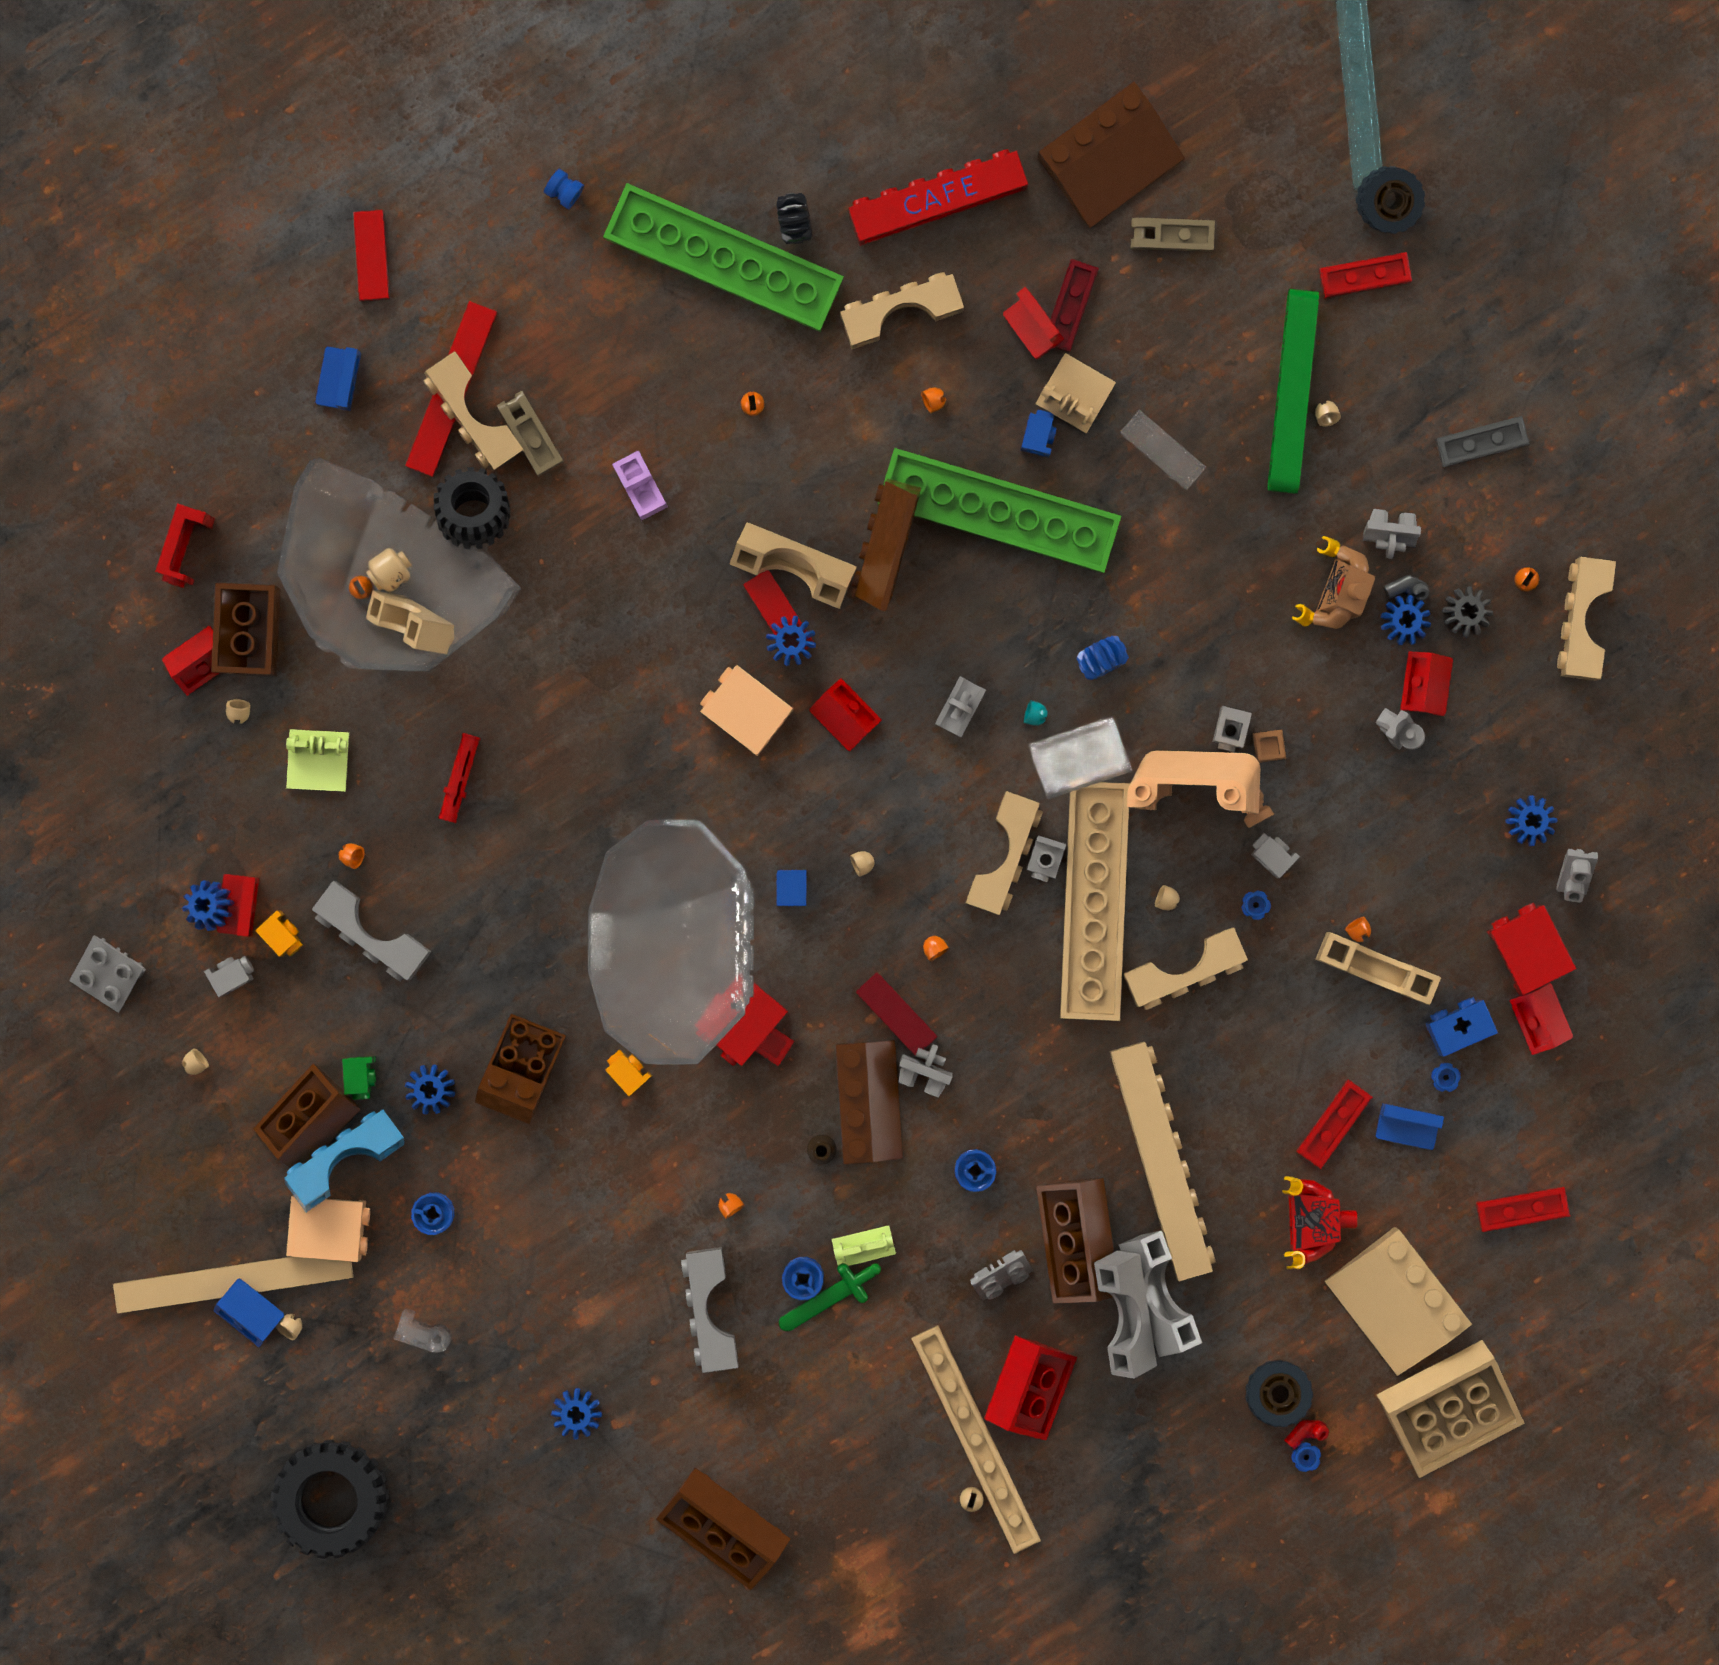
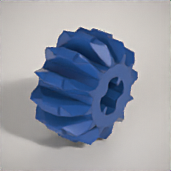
[1380,595,1431,645]
[766,616,816,666]
[1076,636,1129,680]
[1505,795,1557,846]
[181,880,234,931]
[405,1064,456,1114]
[551,1388,602,1440]

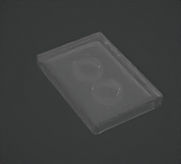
[1028,717,1132,800]

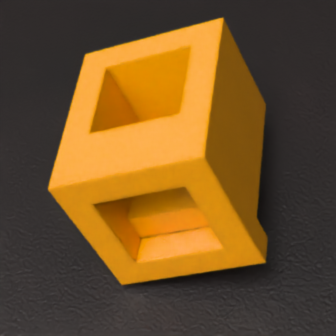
[255,910,303,957]
[605,1049,653,1096]

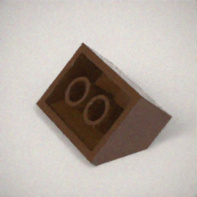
[211,583,281,677]
[253,1063,360,1168]

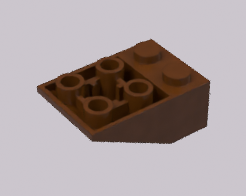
[475,1014,566,1124]

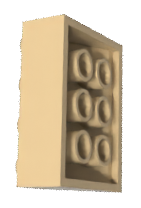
[1324,1227,1472,1376]
[1377,1340,1525,1478]

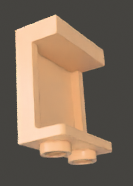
[700,665,793,756]
[286,1196,370,1262]

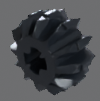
[776,193,812,244]

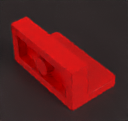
[1003,286,1065,359]
[162,626,219,696]
[1400,651,1453,716]
[809,678,882,751]
[217,874,260,937]
[1509,983,1573,1055]

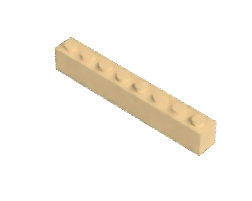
[1109,1041,1216,1281]

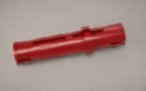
[438,733,481,823]

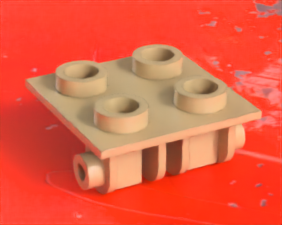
[1036,353,1116,433]

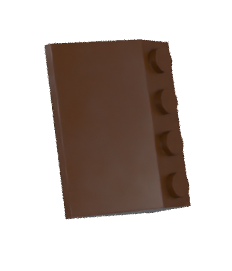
[1037,81,1185,228]
[852,479,921,611]

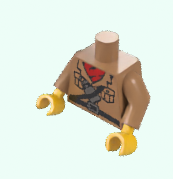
[1292,536,1375,629]

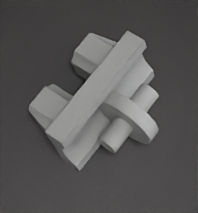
[1363,509,1421,559]
[935,676,986,737]
[1376,708,1425,750]
[1557,849,1598,903]
[898,1044,953,1097]

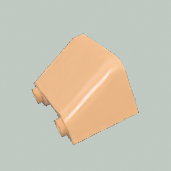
[1127,751,1261,814]

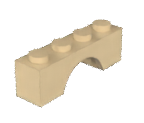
[840,272,964,349]
[423,351,523,471]
[730,522,857,609]
[1557,557,1616,681]
[366,590,455,654]
[966,791,1043,915]
[1123,927,1248,1010]
[1315,932,1441,1005]

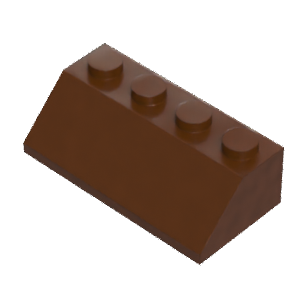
[836,1040,903,1164]
[1036,1178,1114,1304]
[656,1468,790,1590]

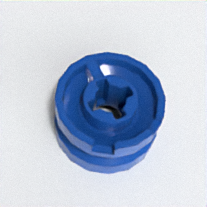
[954,1149,996,1192]
[411,1192,455,1235]
[782,1256,824,1300]

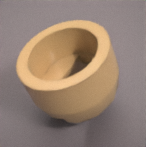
[1315,400,1341,427]
[226,699,250,724]
[850,851,875,877]
[1155,885,1180,911]
[182,1048,209,1075]
[276,1314,302,1340]
[960,1487,984,1512]

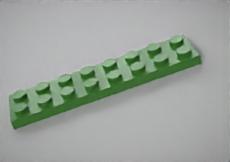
[603,183,844,332]
[877,448,1121,574]

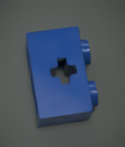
[1425,997,1498,1057]

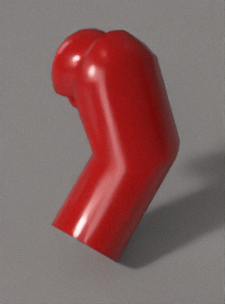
[1284,1420,1329,1450]

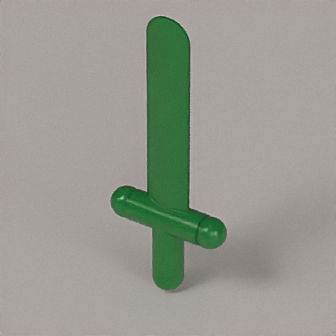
[779,1263,881,1331]

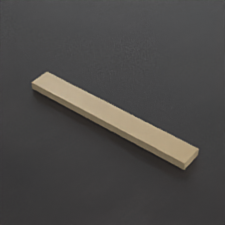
[113,1257,354,1313]
[911,1325,1041,1554]

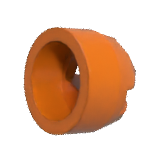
[921,387,946,413]
[741,392,765,416]
[1514,567,1539,592]
[349,576,374,600]
[339,843,365,869]
[1345,916,1371,942]
[923,936,949,961]
[718,1193,744,1219]

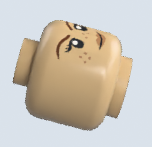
[366,548,412,592]

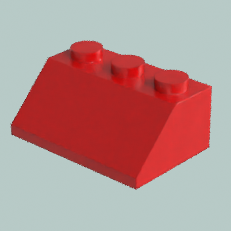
[984,1335,1077,1441]

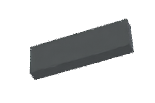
[1435,416,1530,468]

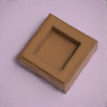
[1252,729,1286,763]

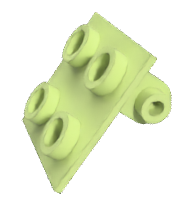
[286,729,349,792]

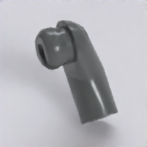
[1384,575,1430,600]

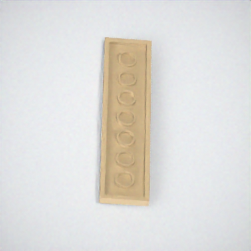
[1060,781,1130,1021]

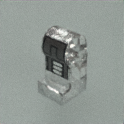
[394,1308,452,1353]

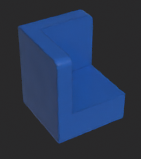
[777,870,807,906]

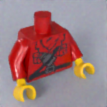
[1282,1176,1357,1269]

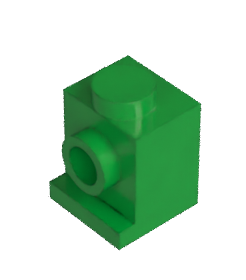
[342,1056,376,1100]

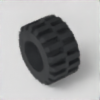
[433,467,510,550]

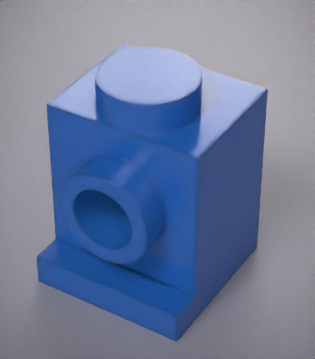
[1020,410,1057,458]

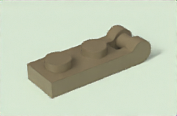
[1130,218,1215,252]
[497,391,564,477]

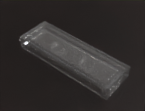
[1120,410,1206,491]

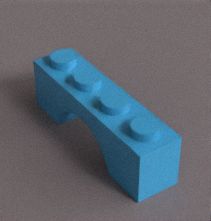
[284,1110,404,1213]

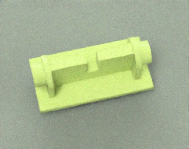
[831,1225,896,1266]

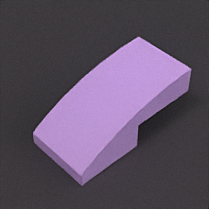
[612,451,668,520]

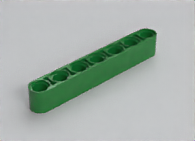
[1267,288,1319,494]

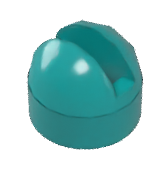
[1024,700,1048,726]

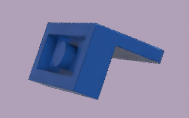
[315,347,361,411]
[1375,1103,1444,1150]
[213,1278,284,1348]

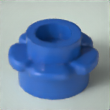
[1241,890,1271,920]
[1431,1063,1461,1092]
[1292,1442,1321,1472]

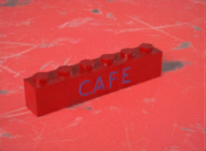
[848,149,1028,246]

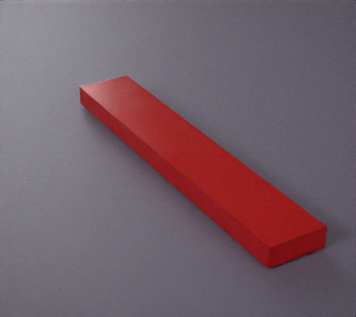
[405,301,497,477]

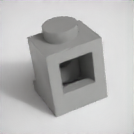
[1212,706,1252,753]
[1251,833,1300,879]
[1026,835,1066,882]
[204,956,254,997]

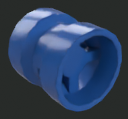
[544,168,584,210]

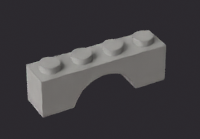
[312,881,432,982]
[1119,1230,1202,1357]
[681,1247,739,1373]
[1094,1251,1157,1379]

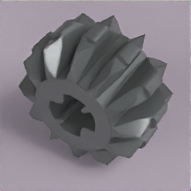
[1442,586,1493,637]

